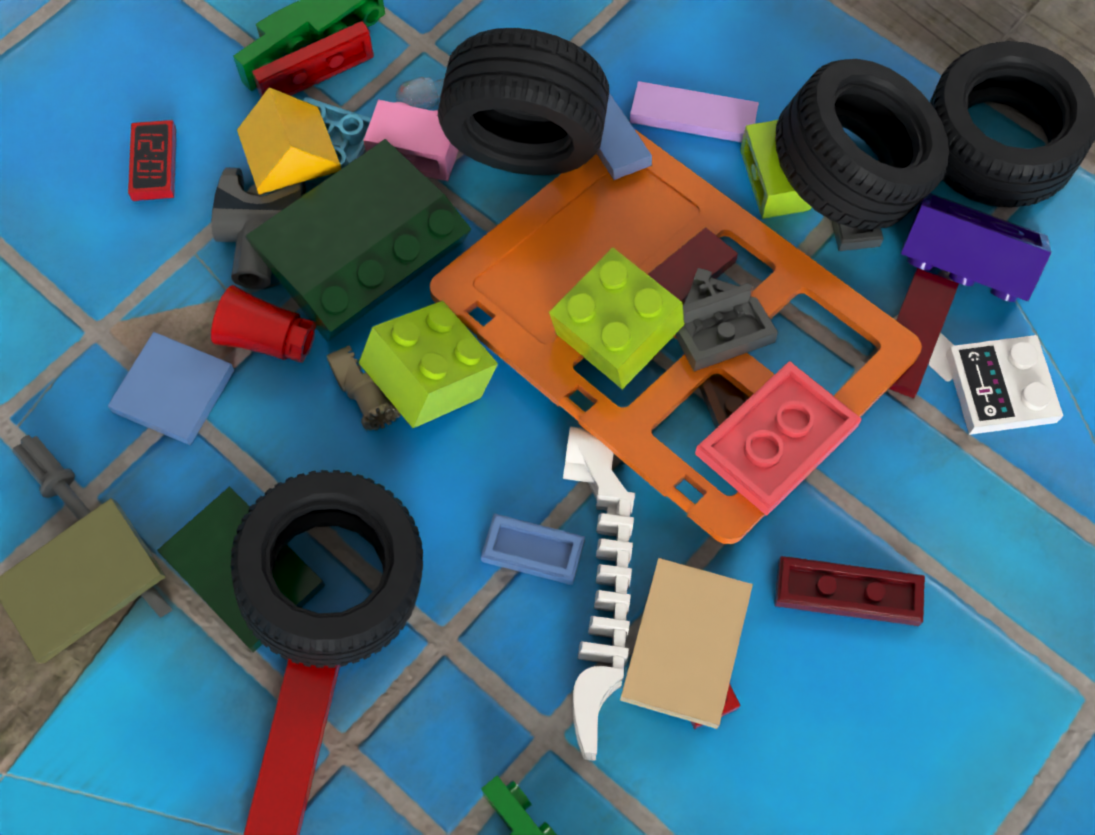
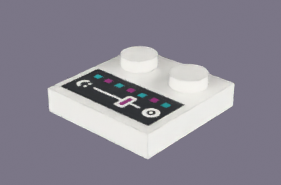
[946,335,1063,435]

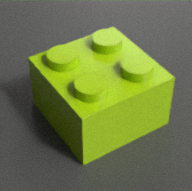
[549,247,684,390]
[359,301,498,428]

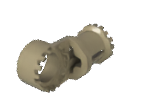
[326,345,401,431]

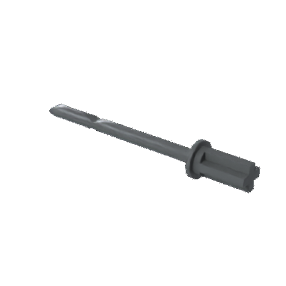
[12,435,172,618]

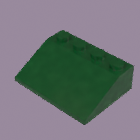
[245,139,471,342]

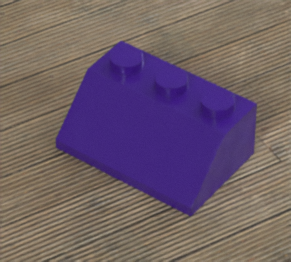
[901,193,1052,302]

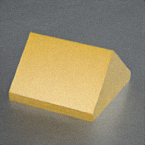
[237,87,341,195]

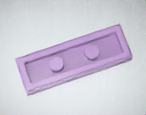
[630,81,759,143]

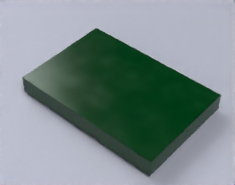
[157,486,325,653]

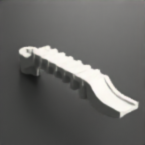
[563,426,635,761]

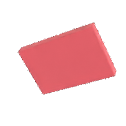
[695,361,862,516]

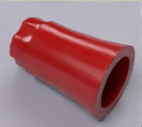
[211,285,316,363]

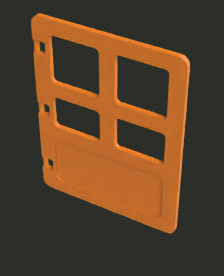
[430,129,922,544]

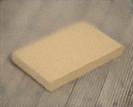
[620,558,753,729]

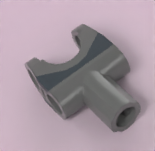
[211,167,306,290]

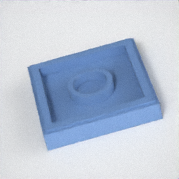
[108,332,235,446]

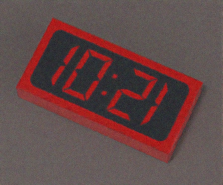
[128,120,176,201]

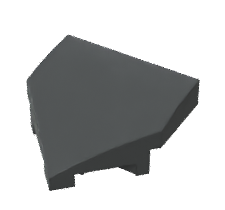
[675,268,778,372]

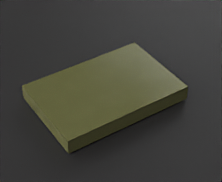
[0,498,166,664]

